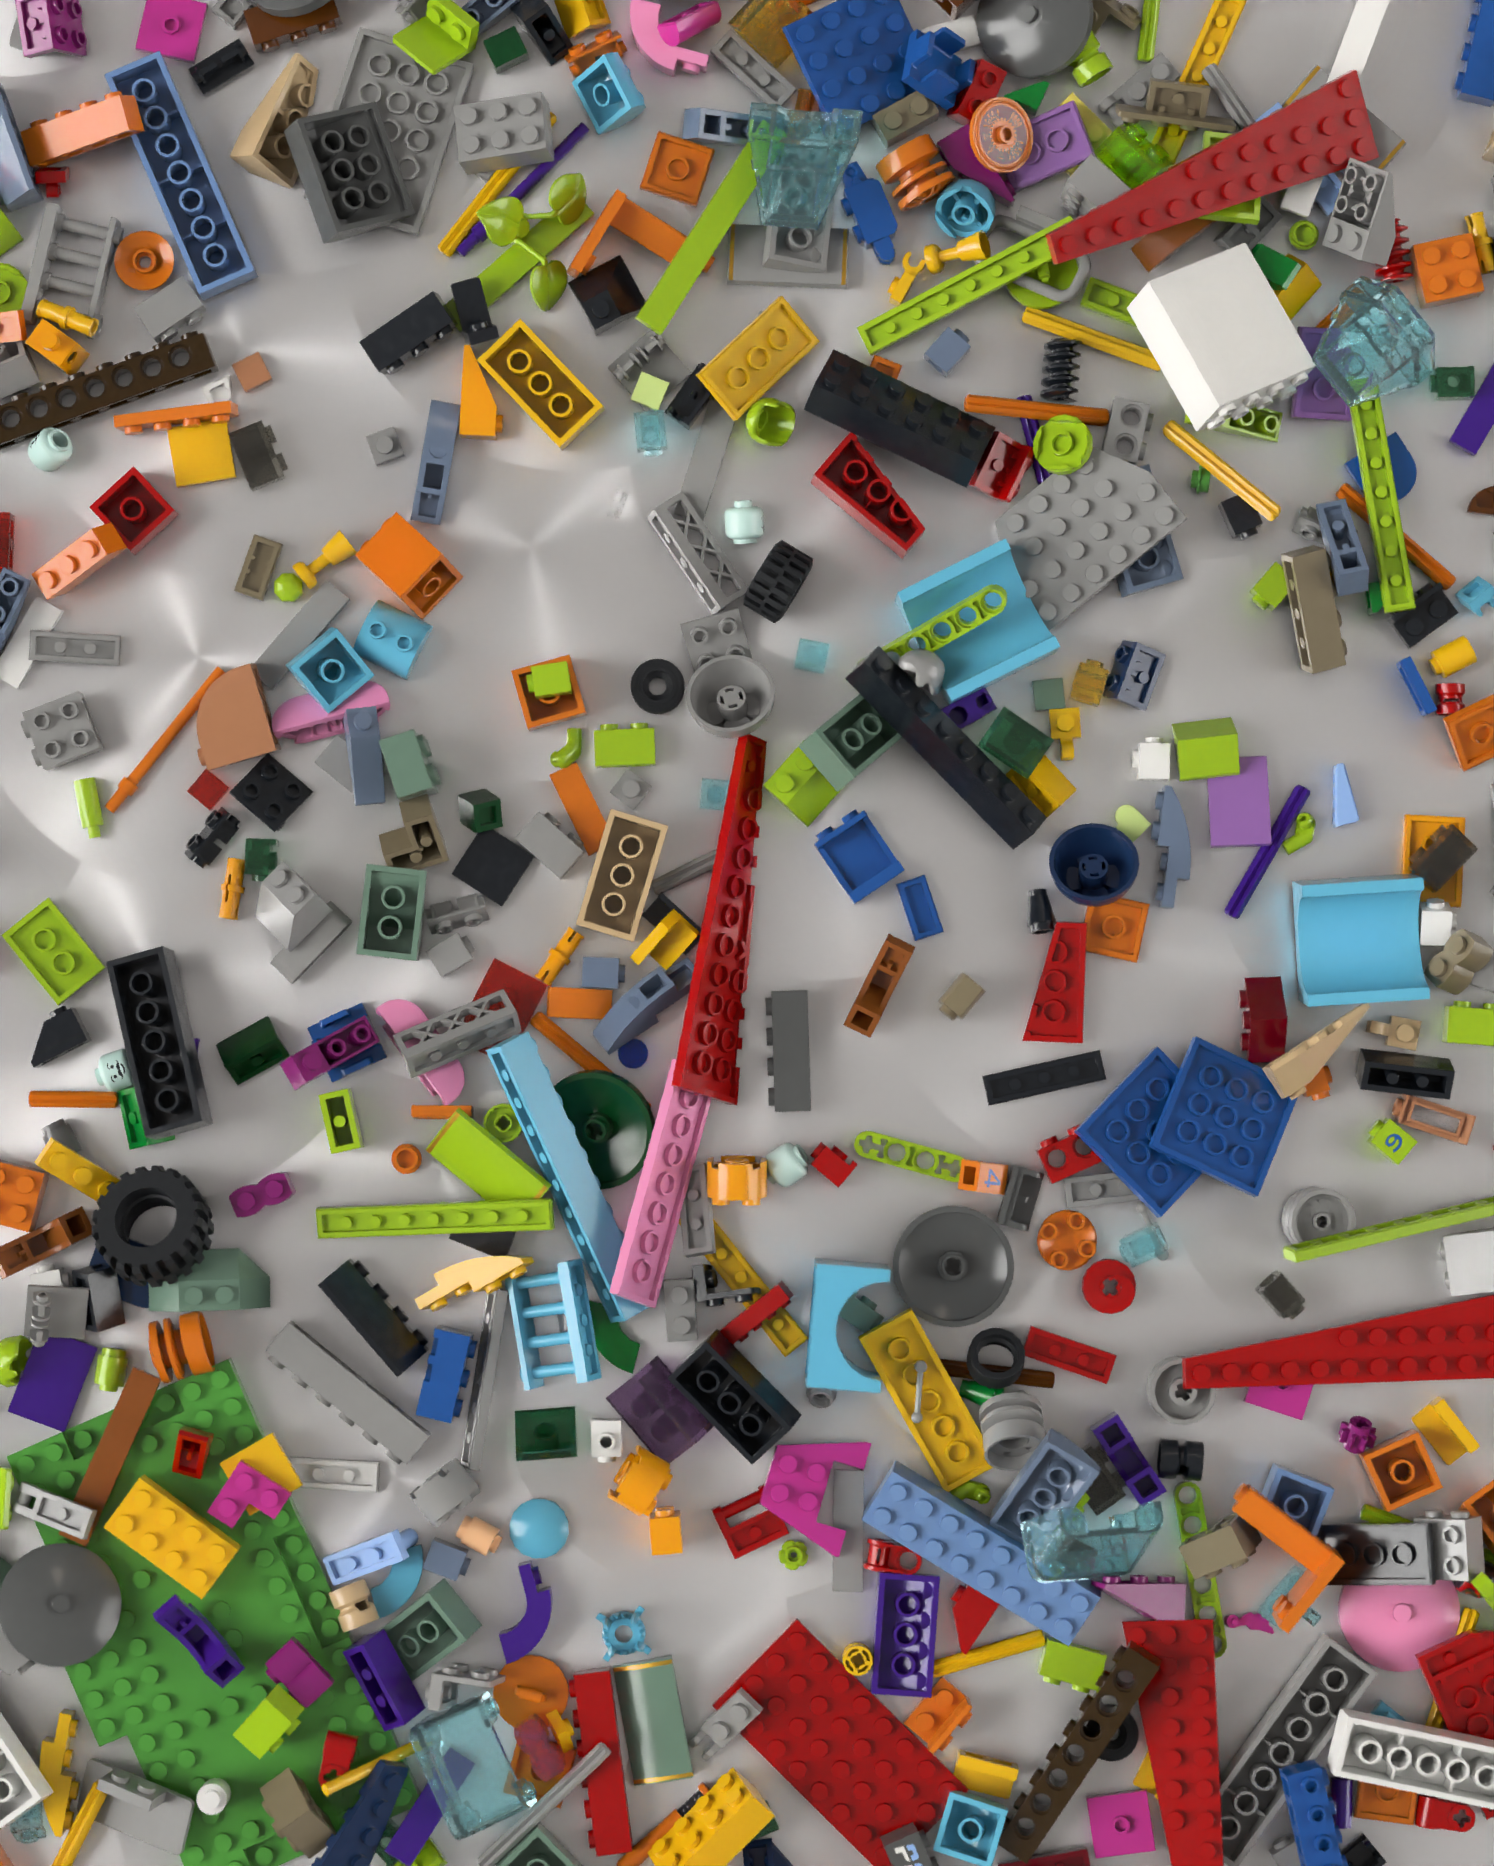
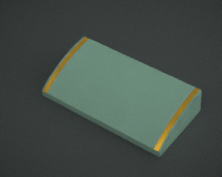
[612,1655,694,1786]

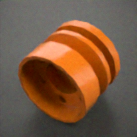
[875,134,955,212]
[148,1311,215,1384]

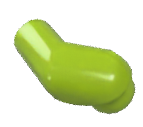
[949,1480,991,1504]

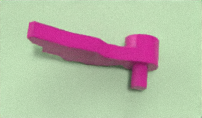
[1224,1612,1274,1634]

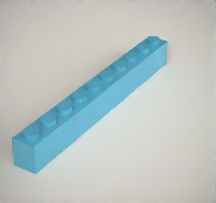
[486,1032,649,1323]

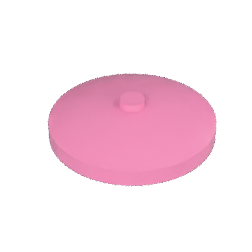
[1338,1580,1460,1672]

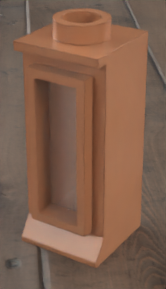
[1392,1094,1476,1145]

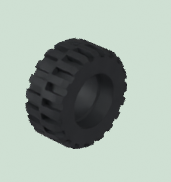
[91,1165,214,1287]

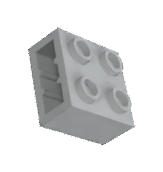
[21,691,104,771]
[1413,1509,1485,1581]

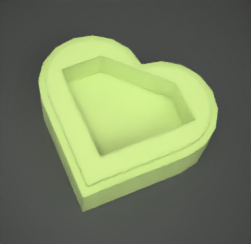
[1114,805,1151,842]

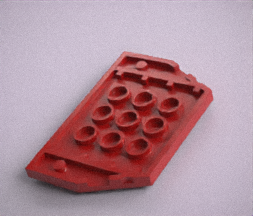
[1415,1630,1494,1820]

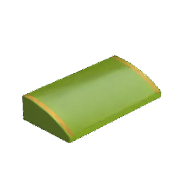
[426,1108,552,1200]

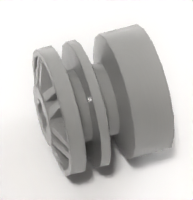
[979,1392,1046,1471]

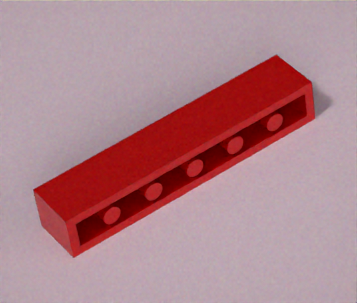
[568,1666,633,1857]

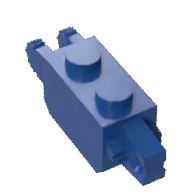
[840,161,898,266]

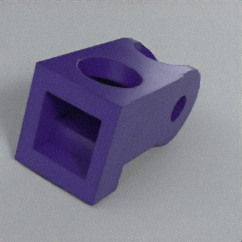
[941,687,997,730]

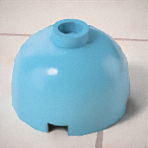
[935,179,996,238]

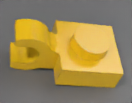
[887,251,925,307]
[1049,707,1081,761]

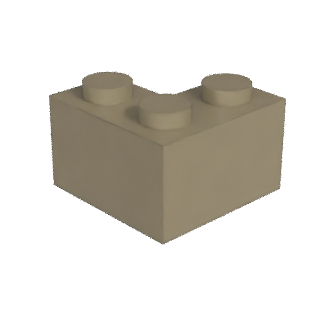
[379,794,449,870]
[1178,1513,1262,1580]
[259,1767,337,1859]

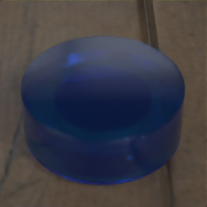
[618,1039,648,1069]

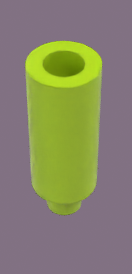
[73,777,104,839]

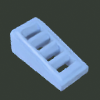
[1332,763,1359,828]

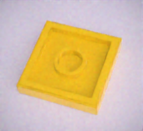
[167,420,237,488]
[219,1432,303,1516]

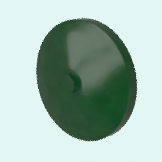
[554,1070,655,1189]

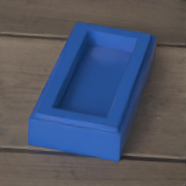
[1396,656,1438,717]
[896,875,944,941]

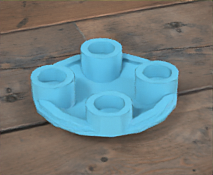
[509,1499,569,1559]

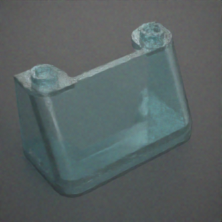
[1020,1501,1163,1583]
[409,1691,538,1840]

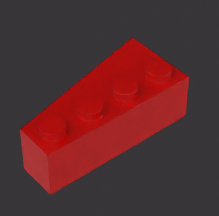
[811,432,925,559]

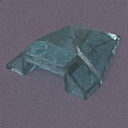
[747,102,863,230]
[1312,276,1435,407]

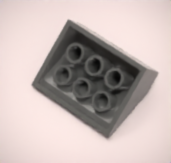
[284,102,415,244]

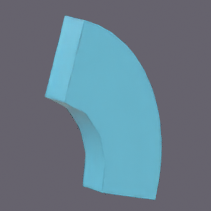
[371,1544,424,1619]

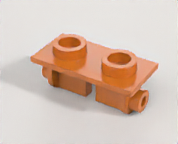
[563,29,627,78]

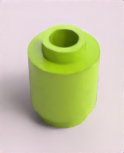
[94,1347,128,1392]

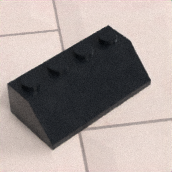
[318,1259,429,1377]

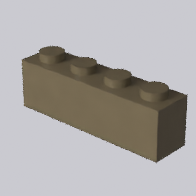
[1281,545,1347,674]

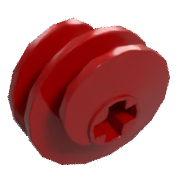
[1082,1259,1136,1314]

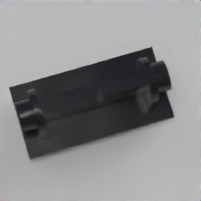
[188,39,254,95]
[184,807,240,868]

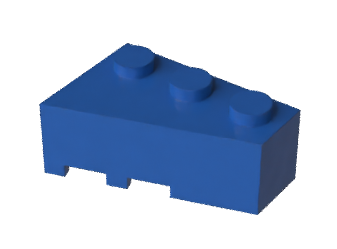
[416,1325,478,1423]

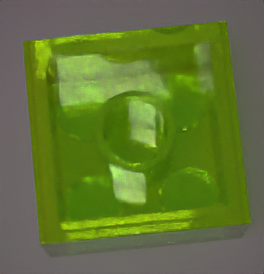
[1093,122,1172,189]

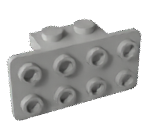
[77,1758,195,1855]

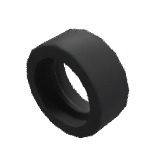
[967,1328,1025,1389]

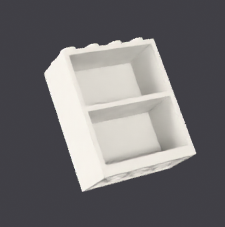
[1127,242,1316,432]

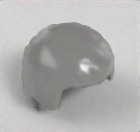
[898,649,945,696]

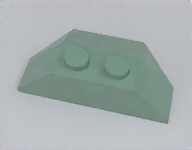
[148,1248,270,1312]

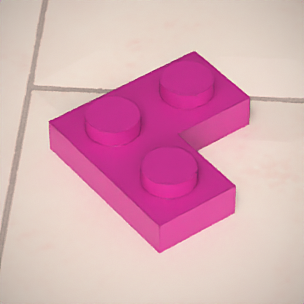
[207,1460,292,1529]

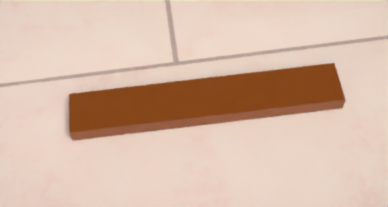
[59,1367,161,1546]

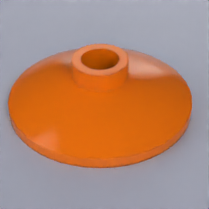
[114,231,175,291]

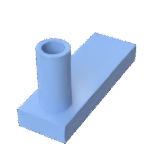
[322,1528,418,1586]

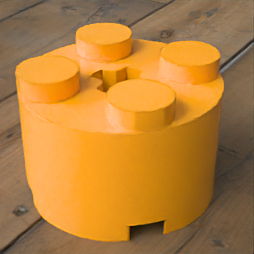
[707,1155,767,1206]
[607,1445,673,1516]

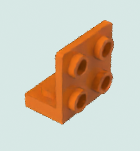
[903,1676,972,1754]

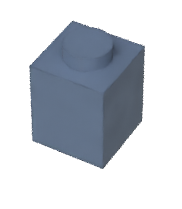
[923,326,971,378]
[582,957,625,989]
[422,1537,471,1581]

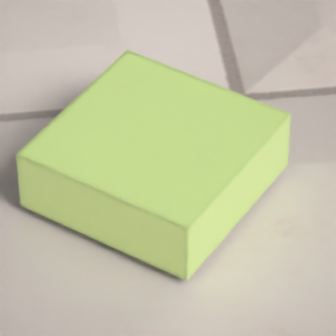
[630,372,670,412]

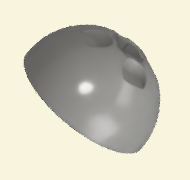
[686,655,775,738]

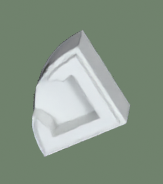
[201,375,232,403]

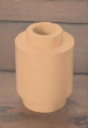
[456,1515,503,1556]

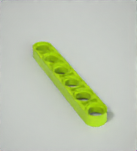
[857,584,1007,665]
[1173,1481,1227,1658]

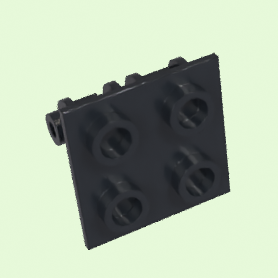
[229,754,313,832]

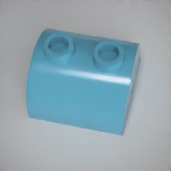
[572,52,646,135]
[353,600,433,680]
[933,1790,1009,1866]

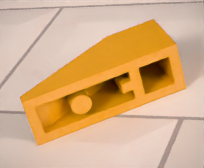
[459,345,503,441]

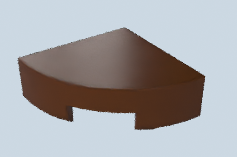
[1466,486,1494,517]

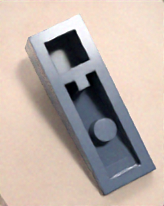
[682,108,781,147]
[1316,499,1369,597]
[343,706,386,806]

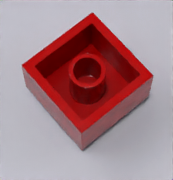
[90,466,179,555]

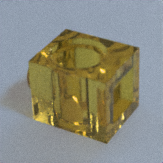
[1068,659,1109,707]

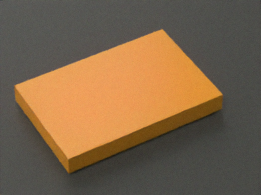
[1401,814,1465,908]

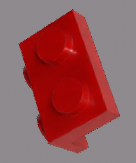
[969,431,1034,503]

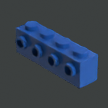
[1279,1759,1348,1866]

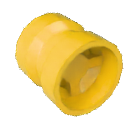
[842,1642,873,1676]

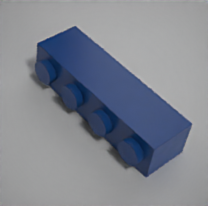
[1454,0,1494,107]

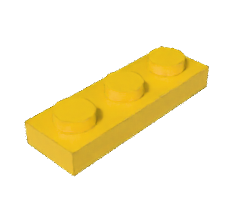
[34,1137,121,1201]

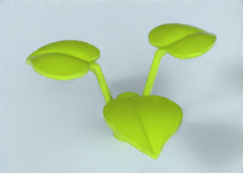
[476,172,587,312]

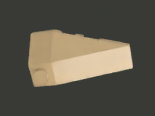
[230,53,319,188]
[1262,1003,1370,1100]

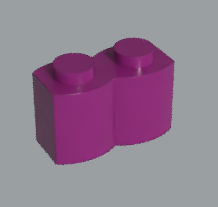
[228,1172,296,1217]
[265,1636,334,1708]

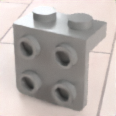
[425,1663,506,1711]

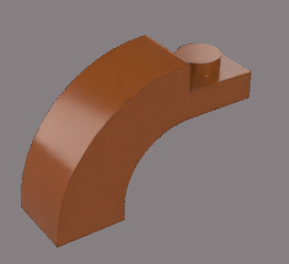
[1131,218,1218,273]
[843,934,915,1038]
[0,1206,92,1279]

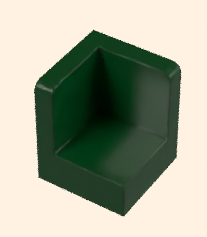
[483,26,529,74]
[458,789,503,833]

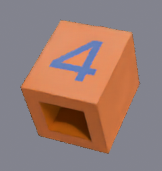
[958,1159,1009,1195]

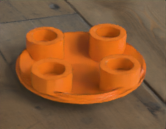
[1037,1210,1097,1270]

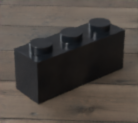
[359,291,458,375]
[1356,1048,1455,1100]

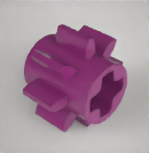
[1338,1416,1377,1454]

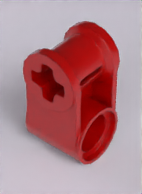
[863,1537,922,1575]
[319,1730,358,1787]
[1415,1794,1476,1832]

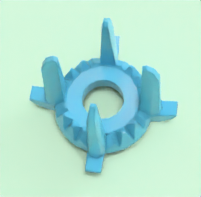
[596,1605,652,1662]

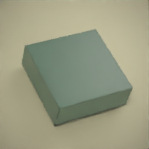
[1032,678,1066,711]

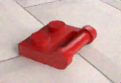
[711,1484,789,1559]

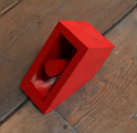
[950,1584,1000,1654]

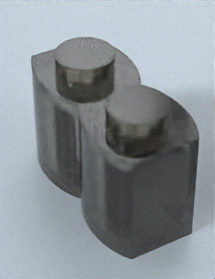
[228,420,288,491]
[1407,824,1478,893]
[1255,1270,1306,1320]

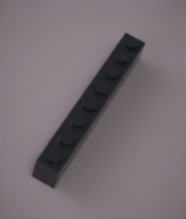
[845,646,1047,850]

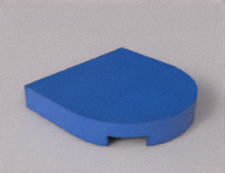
[1344,432,1417,501]

